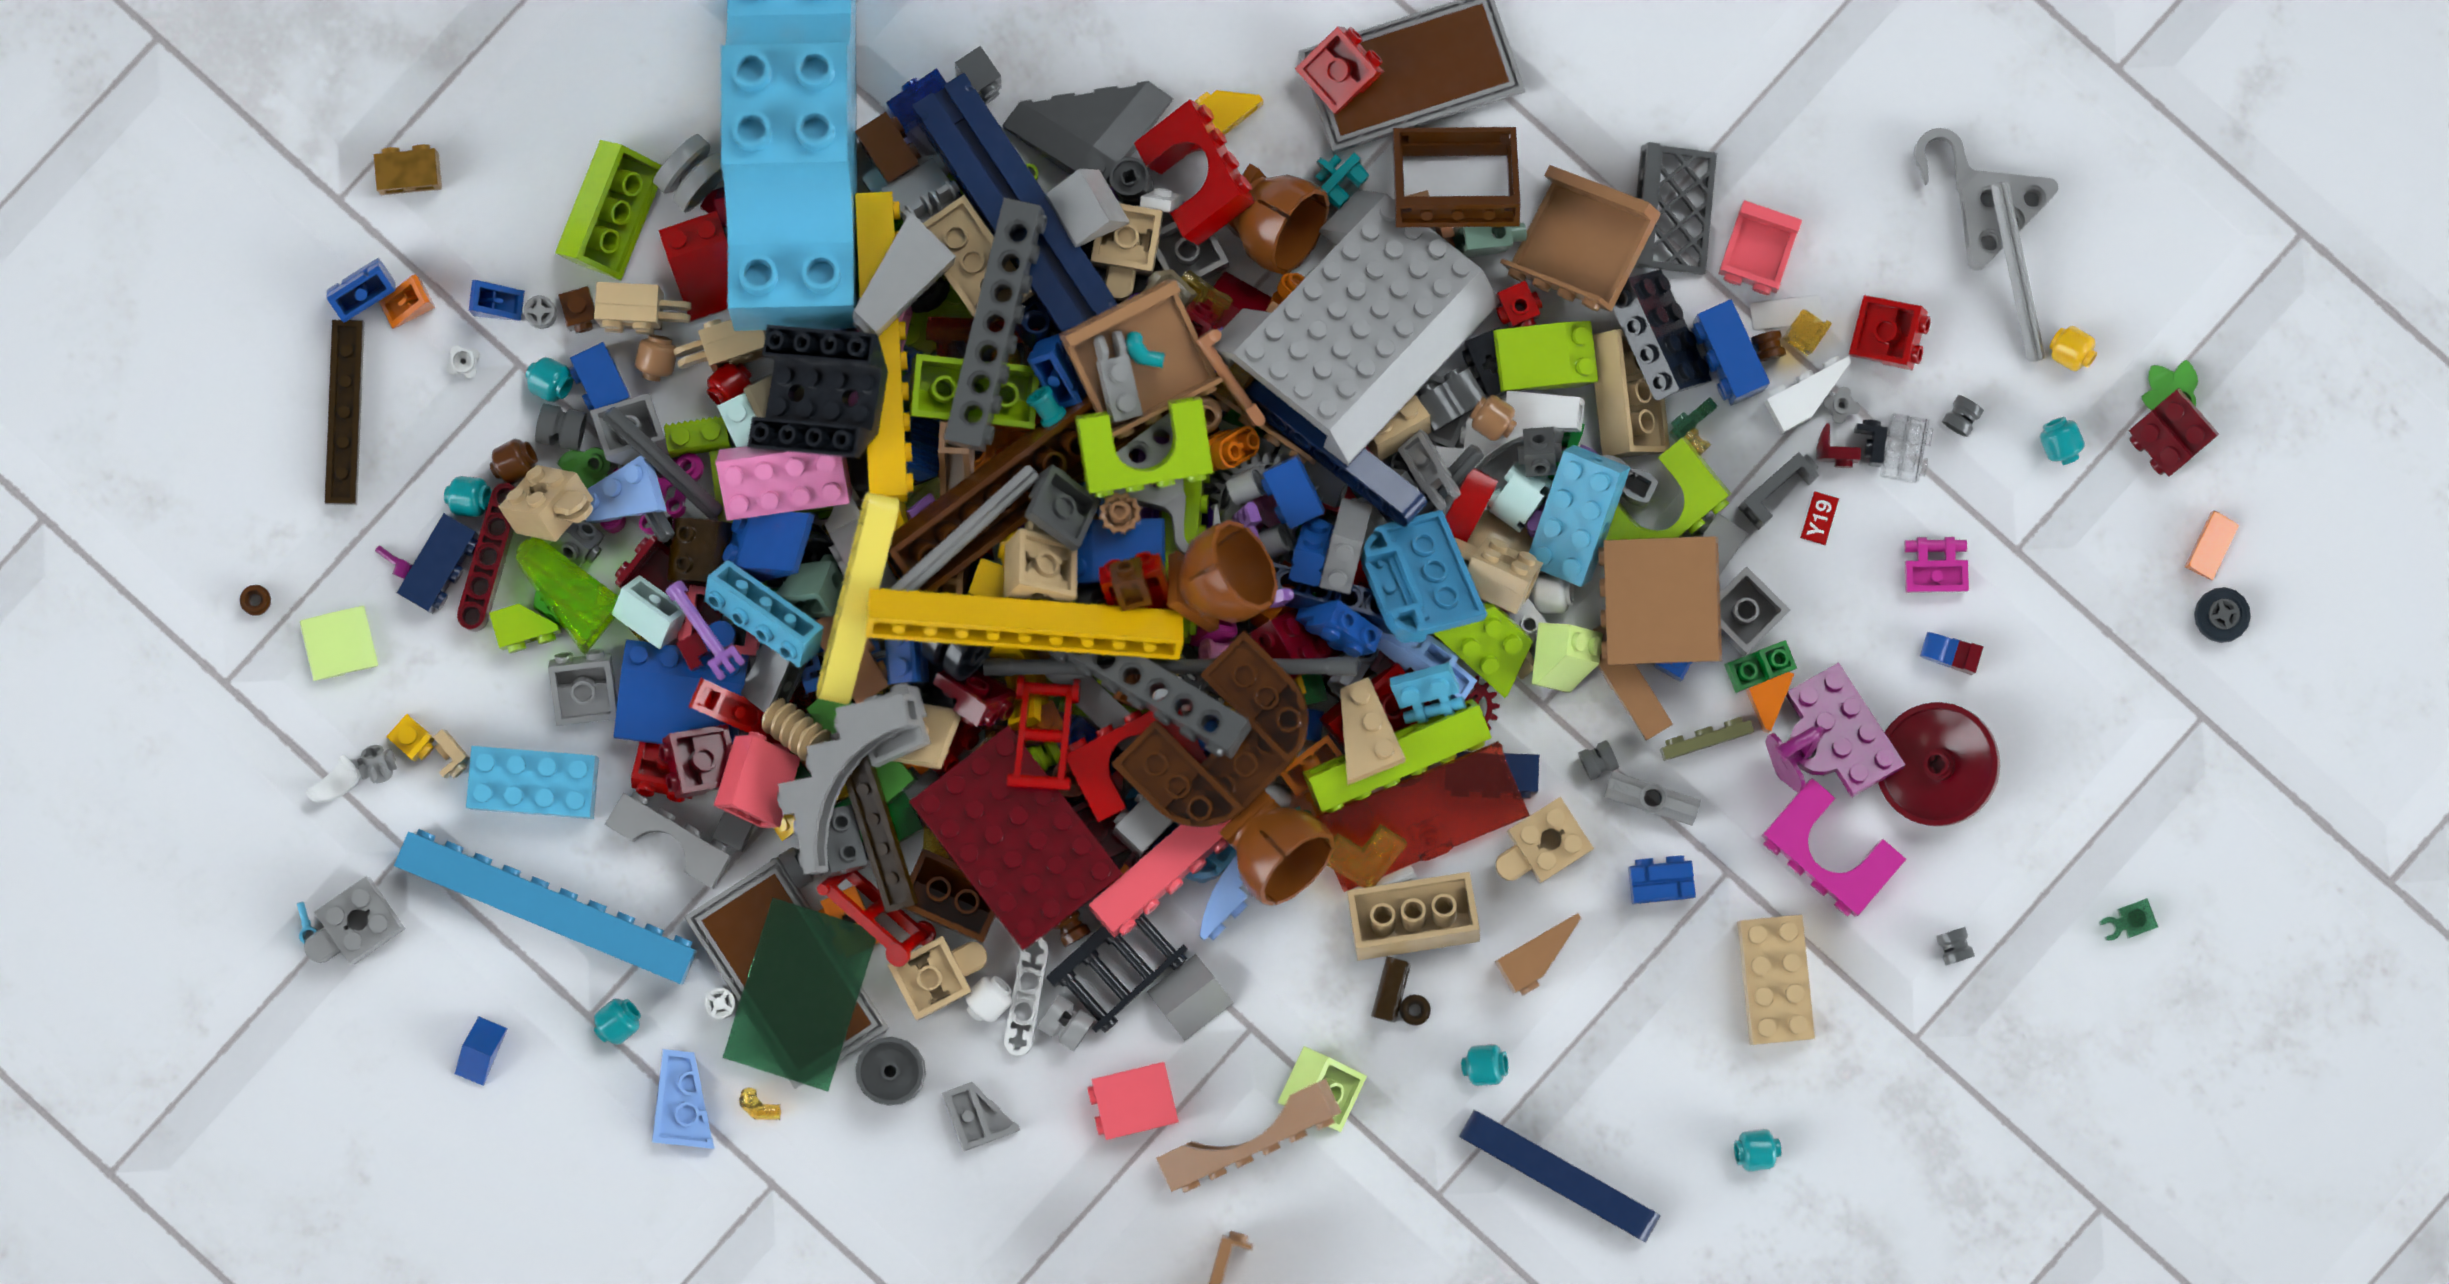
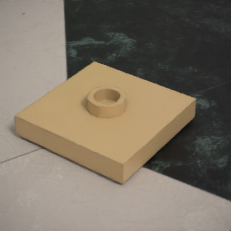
[893,704,961,769]

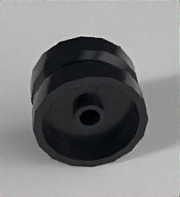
[921,641,993,681]

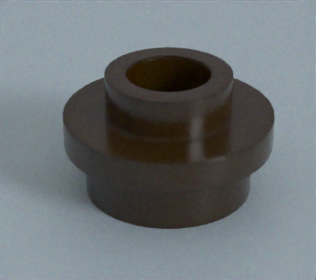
[1400,994,1431,1025]

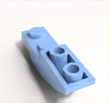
[1372,608,1477,700]
[1200,855,1248,941]

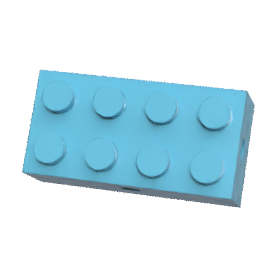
[1529,445,1631,587]
[466,746,599,819]

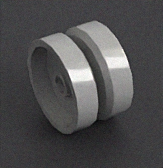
[653,134,723,213]

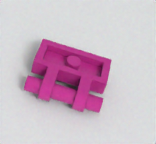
[1904,537,1969,593]

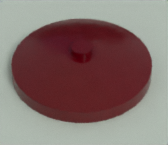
[1878,702,2000,827]

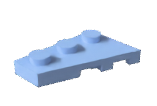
[585,455,667,523]
[652,1049,714,1149]

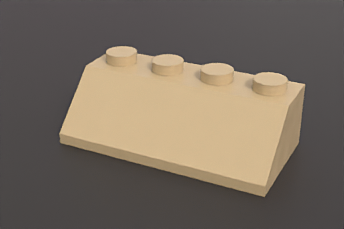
[1593,329,1670,458]
[1347,872,1480,961]

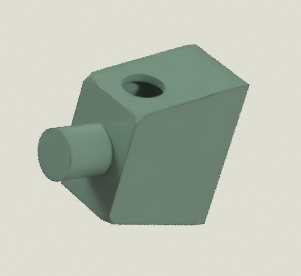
[1453,222,1527,258]
[776,554,844,618]

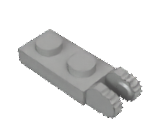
[1093,330,1143,423]
[1398,429,1461,511]

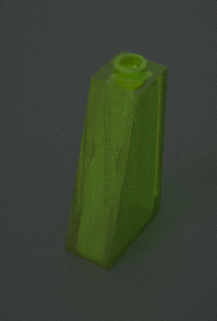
[515,537,618,654]

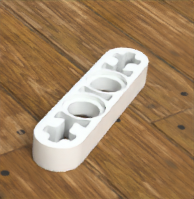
[1004,938,1049,1056]

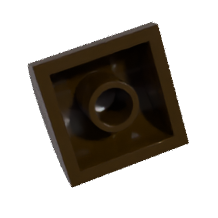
[667,518,733,584]

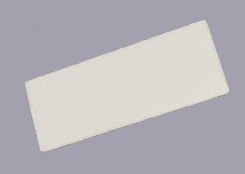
[1750,295,1823,330]

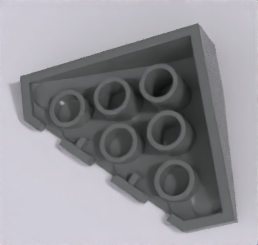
[1002,81,1173,185]

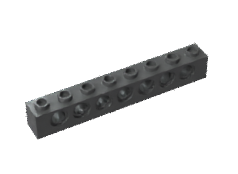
[944,198,1047,452]
[1049,651,1252,759]

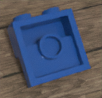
[1295,600,1383,657]

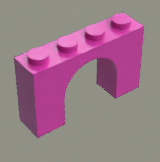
[1761,778,1906,917]

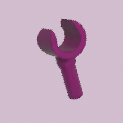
[375,545,412,579]

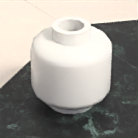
[1528,574,1575,614]
[966,976,1012,1022]

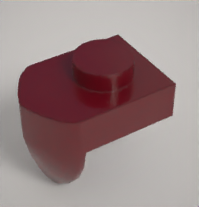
[700,187,727,228]
[1816,423,1861,468]

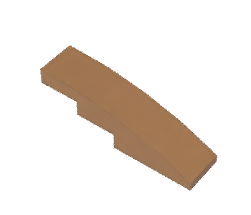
[1593,625,1673,741]

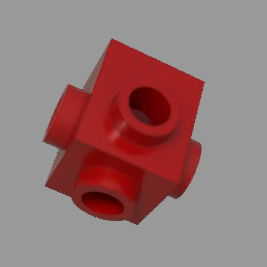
[1496,280,1543,328]

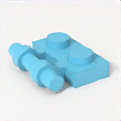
[1390,662,1466,724]

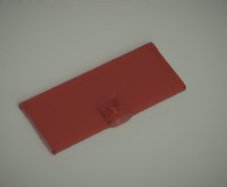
[1315,741,1530,892]

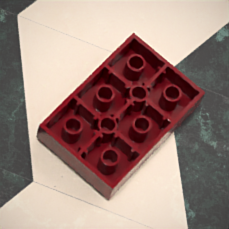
[909,725,1123,952]

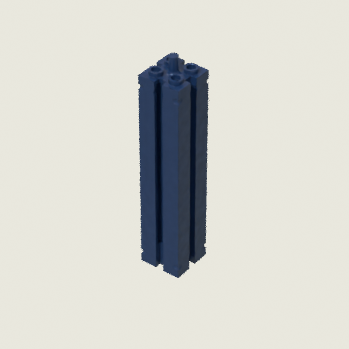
[912,73,1118,334]

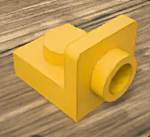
[386,714,435,762]

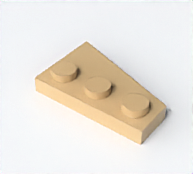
[1340,677,1405,785]

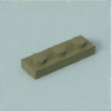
[1660,717,1754,761]

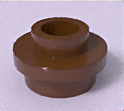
[240,585,271,616]

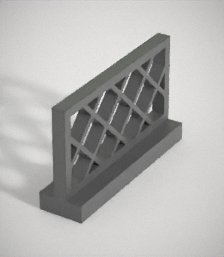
[1634,142,1717,275]

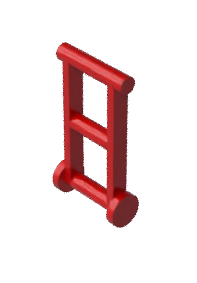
[1007,675,1081,790]
[817,871,936,967]

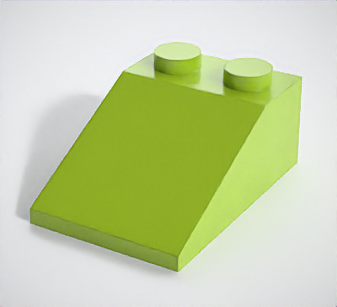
[1493,321,1599,392]

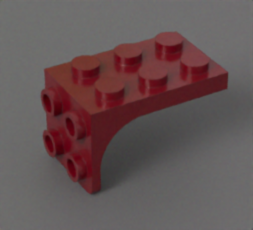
[615,535,725,634]
[1249,596,1344,679]

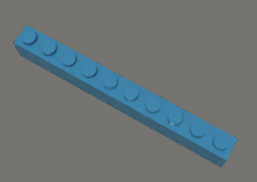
[394,829,697,985]

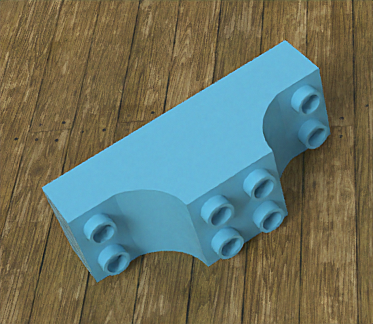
[721,0,858,331]

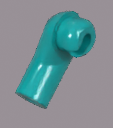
[1125,331,1165,368]

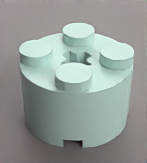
[1487,462,1553,533]

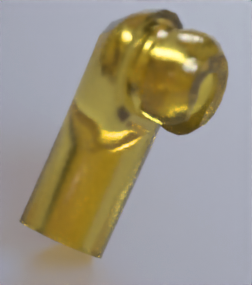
[739,1087,781,1120]

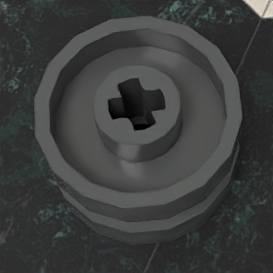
[855,1037,926,1106]

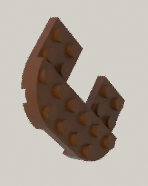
[1112,631,1309,827]

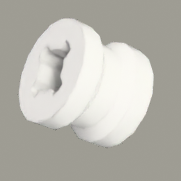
[704,988,737,1019]

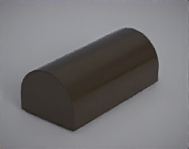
[1371,956,1411,1023]

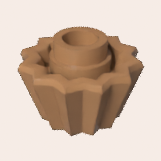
[1098,492,1142,534]

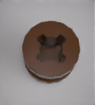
[1751,330,1786,362]

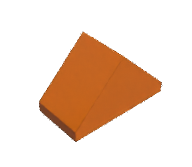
[379,274,436,329]
[1746,672,1794,733]

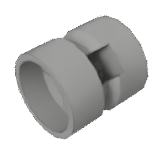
[1037,995,1096,1052]

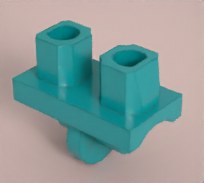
[1315,152,1369,209]

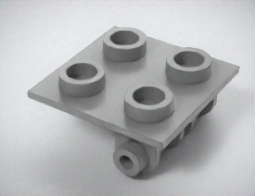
[881,158,961,223]

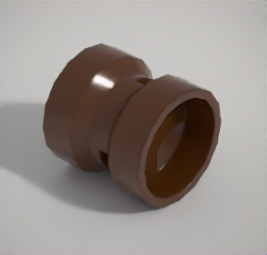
[1054,910,1091,948]

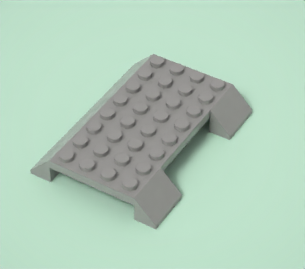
[1213,190,1500,466]

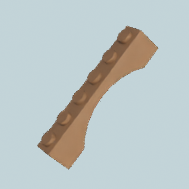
[932,420,975,595]
[1156,1078,1342,1193]

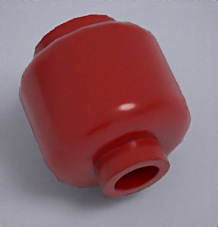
[706,362,752,405]

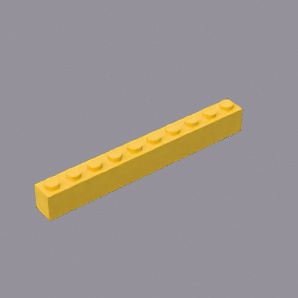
[855,191,914,502]
[866,588,1183,660]

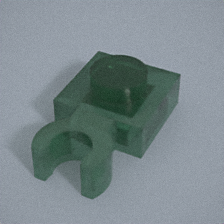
[1669,397,1718,442]
[2098,898,2158,941]

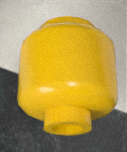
[2049,326,2097,371]

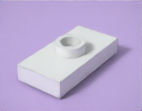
[1140,188,1184,213]

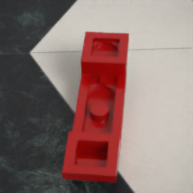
[1445,468,1498,542]
[688,678,781,744]

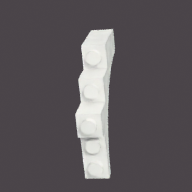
[1433,391,1585,515]

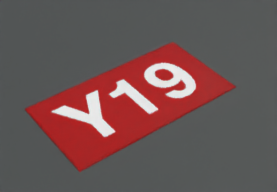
[1800,491,1839,545]

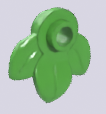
[2141,360,2198,410]
[557,447,611,489]

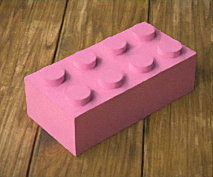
[716,446,852,520]

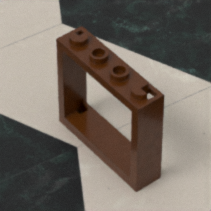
[1393,127,1521,228]

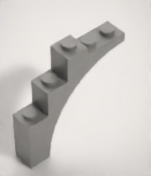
[777,694,921,874]

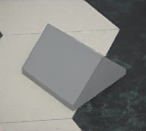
[1045,169,1130,248]
[1147,954,1233,1041]

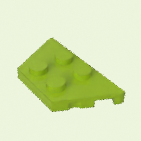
[1433,602,1533,698]

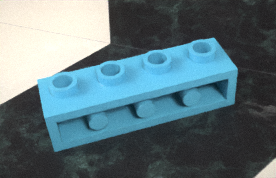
[704,560,824,668]

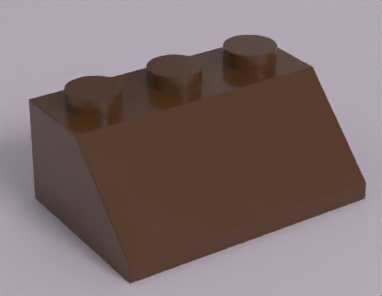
[902,848,996,944]

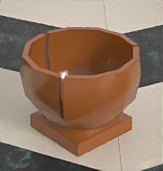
[1226,163,1330,275]
[1168,520,1278,633]
[1219,790,1335,906]

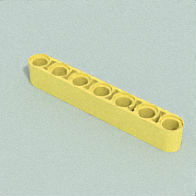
[816,492,899,705]

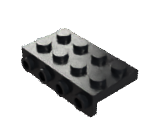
[1613,269,1712,400]

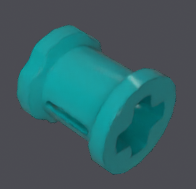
[1026,386,1066,427]

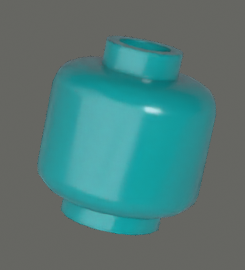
[525,357,573,402]
[2040,417,2085,465]
[444,476,492,517]
[594,998,641,1044]
[1461,1044,1509,1086]
[1734,1129,1782,1172]

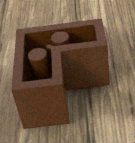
[855,112,922,184]

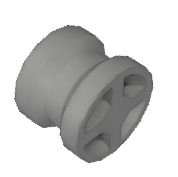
[524,295,557,329]

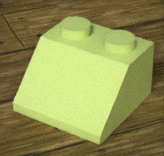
[1531,623,1603,693]
[1278,1046,1367,1132]

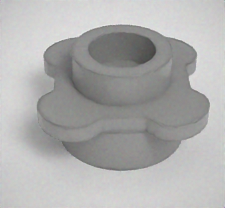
[1823,387,1860,423]

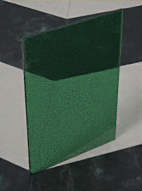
[722,898,876,1092]

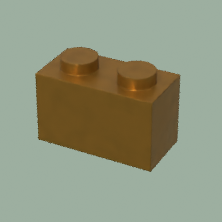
[374,144,442,195]

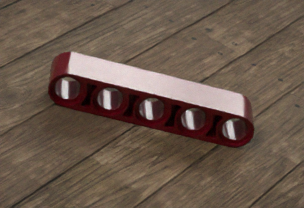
[457,483,516,632]

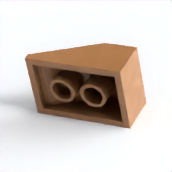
[1495,913,1581,996]

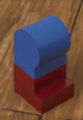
[676,621,737,672]
[1920,632,1984,675]

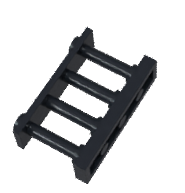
[1046,913,1188,1033]

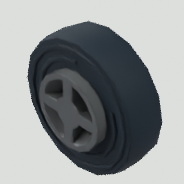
[2194,587,2251,643]

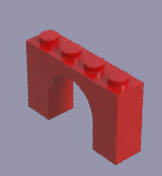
[1134,99,1255,246]
[1067,696,1207,822]

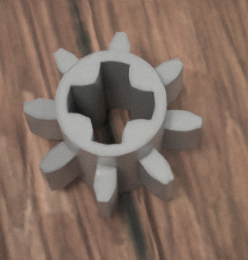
[357,745,397,783]

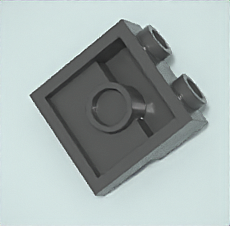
[1024,465,1101,551]

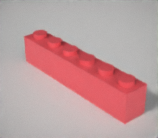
[1089,820,1231,938]

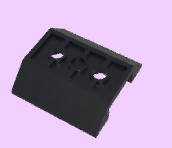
[747,325,888,458]

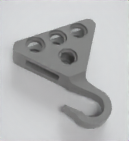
[1914,128,2058,270]
[1085,413,1221,555]

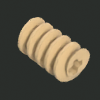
[762,698,831,761]

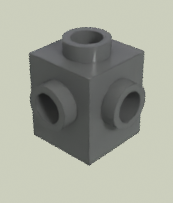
[1518,427,1562,477]
[549,520,605,569]

